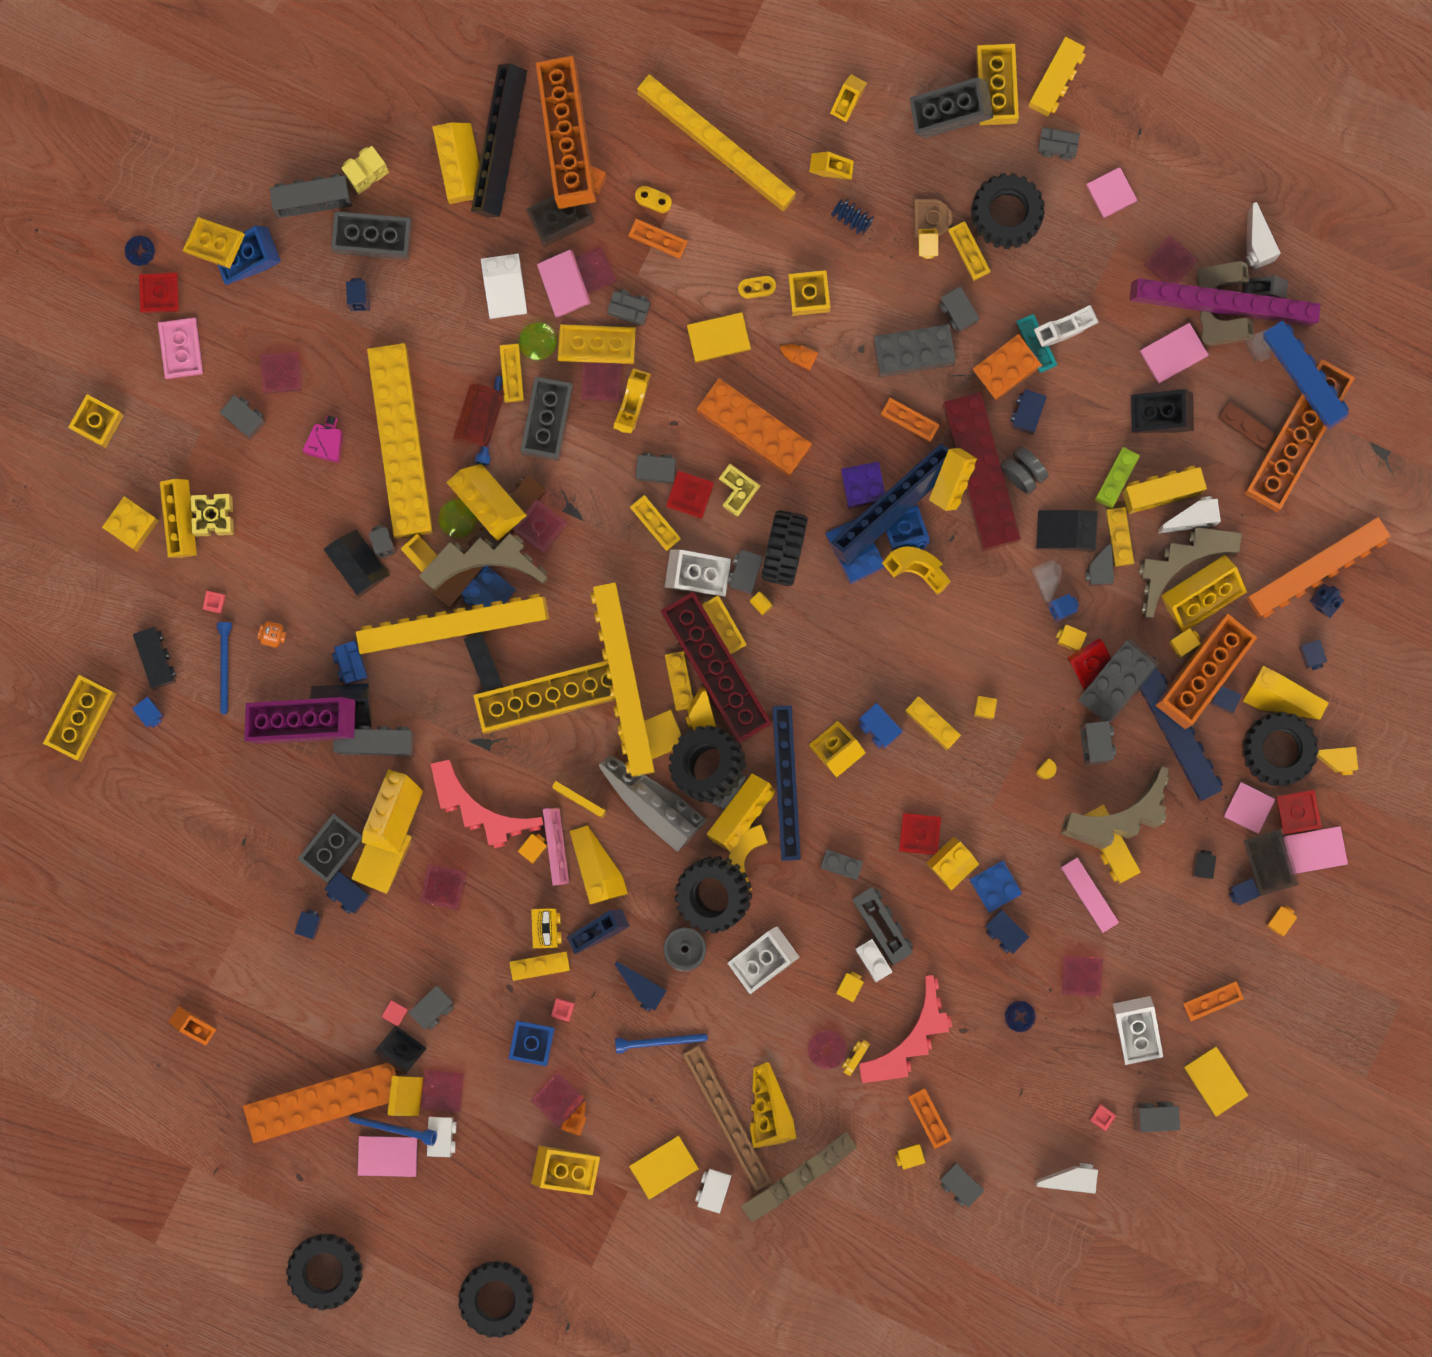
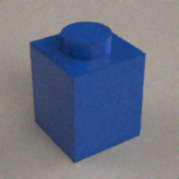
[132,697,164,728]

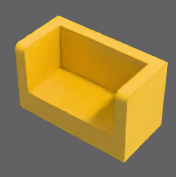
[401,534,438,572]

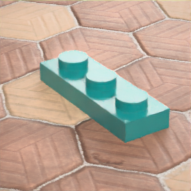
[1016,314,1057,374]

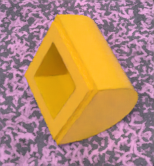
[749,592,773,616]
[1035,759,1057,780]

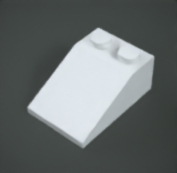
[1246,202,1281,270]
[481,254,527,319]
[1158,496,1221,534]
[665,550,731,597]
[727,927,800,994]
[1113,996,1163,1065]
[1034,1163,1098,1194]

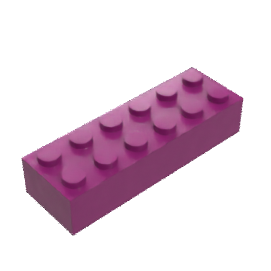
[244,697,355,744]

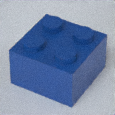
[858,703,903,749]
[509,1020,555,1066]

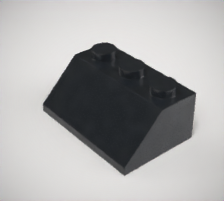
[323,529,390,598]
[310,684,372,728]

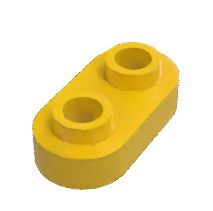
[635,186,672,213]
[738,276,776,299]
[842,1040,870,1076]

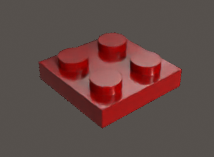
[139,273,179,313]
[666,471,714,519]
[1067,638,1111,689]
[1276,790,1322,835]
[899,813,941,855]

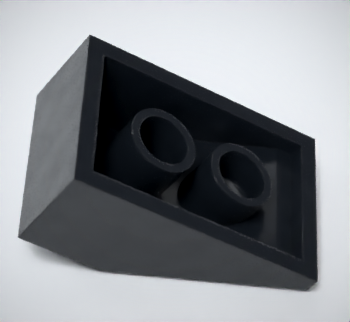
[1131,389,1194,433]
[1036,510,1098,552]

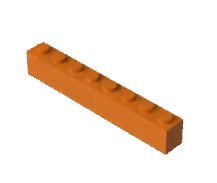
[1246,517,1391,618]

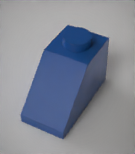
[1047,594,1079,623]

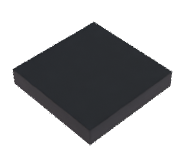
[374,1026,427,1075]

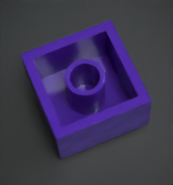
[841,462,885,509]

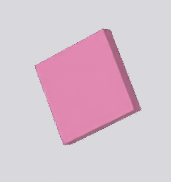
[1086,167,1137,219]
[1223,782,1275,834]

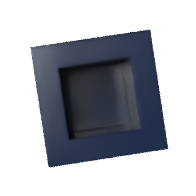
[1299,640,1327,671]
[1210,686,1242,714]
[1228,878,1261,906]
[294,909,322,940]

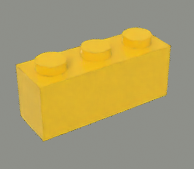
[929,448,977,511]
[905,696,961,751]

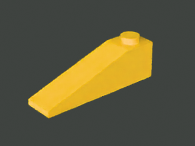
[1243,666,1329,720]
[570,826,628,905]
[750,1062,797,1148]

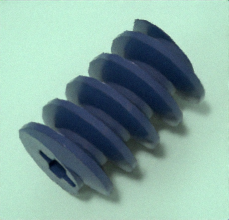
[831,199,874,236]

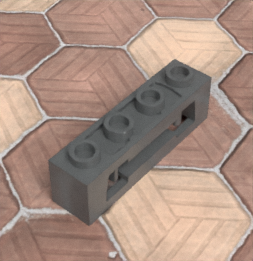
[852,887,914,965]

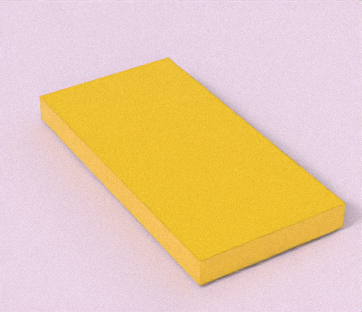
[558,324,636,364]

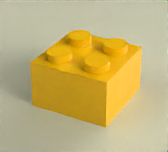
[788,270,831,316]
[68,394,124,449]
[102,496,159,552]

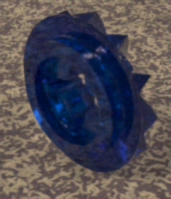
[125,236,155,267]
[1005,1001,1036,1032]

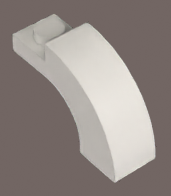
[1034,305,1099,347]

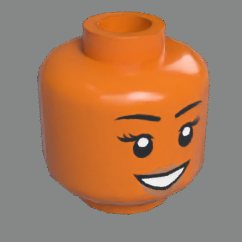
[257,621,286,648]

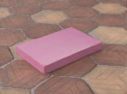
[537,250,591,317]
[158,317,203,379]
[1139,323,1209,384]
[1283,826,1348,875]
[358,1136,418,1177]

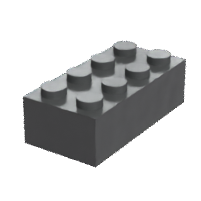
[910,77,993,138]
[269,174,352,218]
[331,211,413,260]
[873,324,956,378]
[521,377,574,461]
[1078,639,1160,724]
[333,726,415,756]

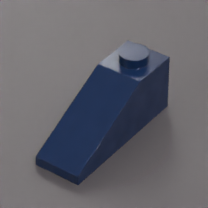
[567,909,630,954]
[615,961,667,1012]

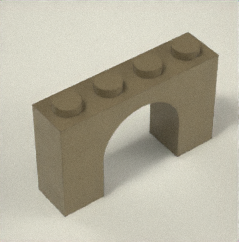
[1196,261,1255,346]

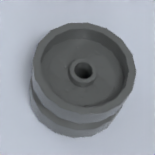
[1001,446,1049,495]
[664,927,706,972]

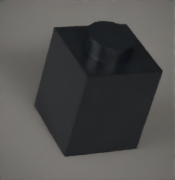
[1192,850,1216,879]

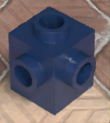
[1309,584,1344,618]

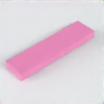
[543,808,569,886]
[1061,857,1119,933]

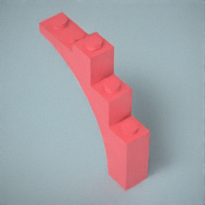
[431,760,544,849]
[859,975,952,1083]

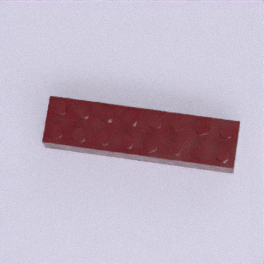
[943,392,1021,552]
[661,591,772,744]

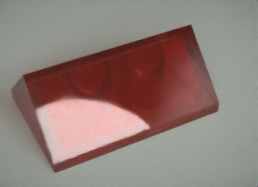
[453,384,505,448]

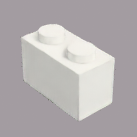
[855,939,892,982]
[427,1116,457,1157]
[695,1168,732,1214]

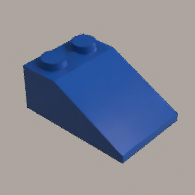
[218,226,281,285]
[825,518,885,585]

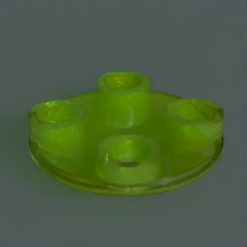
[519,322,557,361]
[438,499,477,537]

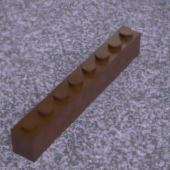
[432,475,547,609]

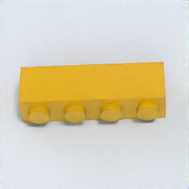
[1028,37,1086,117]
[160,479,197,558]
[707,773,775,852]
[1084,804,1141,884]

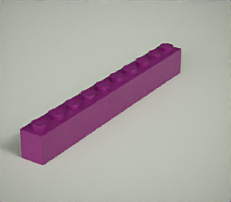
[1130,278,1320,326]

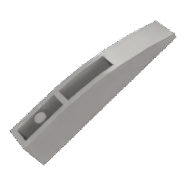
[599,755,707,852]

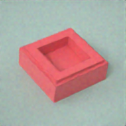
[202,591,226,614]
[551,998,575,1022]
[382,1000,408,1027]
[1089,1104,1116,1131]

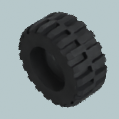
[971,173,1045,249]
[761,510,808,586]
[1242,712,1319,786]
[668,725,746,803]
[675,856,752,933]
[286,1233,363,1310]
[458,1261,534,1338]

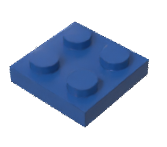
[969,861,1022,913]

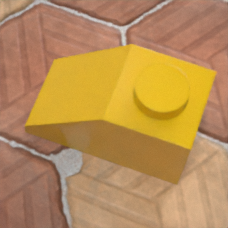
[830,74,867,122]
[809,151,854,180]
[685,686,716,731]
[1316,747,1358,776]

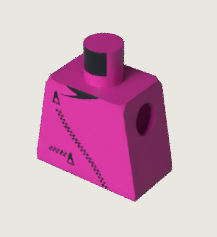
[303,416,343,463]

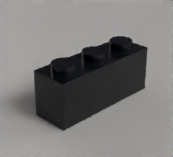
[133,627,177,690]
[463,632,504,692]

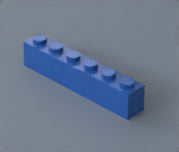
[1263,320,1349,430]

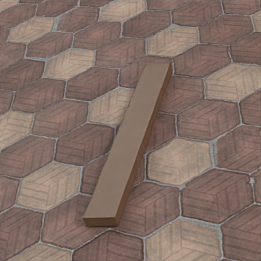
[682,1045,772,1192]

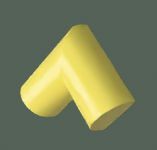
[719,464,760,517]

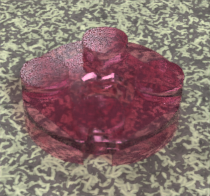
[808,1030,847,1069]

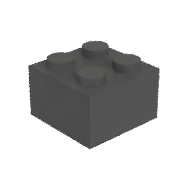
[408,986,455,1030]

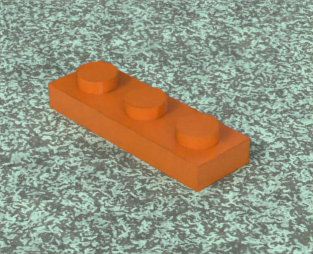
[628,219,688,260]
[881,398,940,443]
[1183,981,1244,1022]
[908,1088,952,1149]

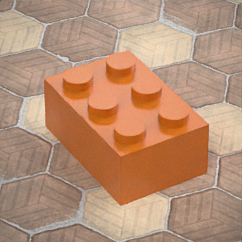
[973,334,1043,400]

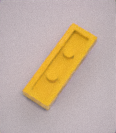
[948,221,991,281]
[500,344,524,403]
[630,495,681,552]
[1106,507,1134,567]
[702,595,747,654]
[665,651,693,712]
[509,952,570,981]

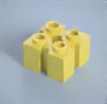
[341,146,389,194]
[191,494,234,537]

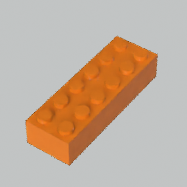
[697,378,812,478]
[1155,613,1258,729]

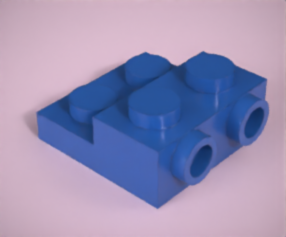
[886,505,930,551]
[462,566,516,607]

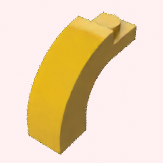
[613,368,651,434]
[882,547,951,595]
[729,825,768,891]

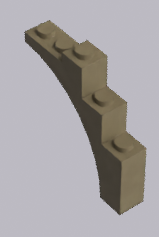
[1138,527,1242,619]
[419,533,548,591]
[1060,766,1169,849]
[741,1132,857,1222]

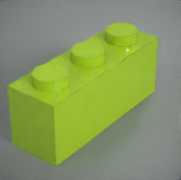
[1095,447,1140,509]

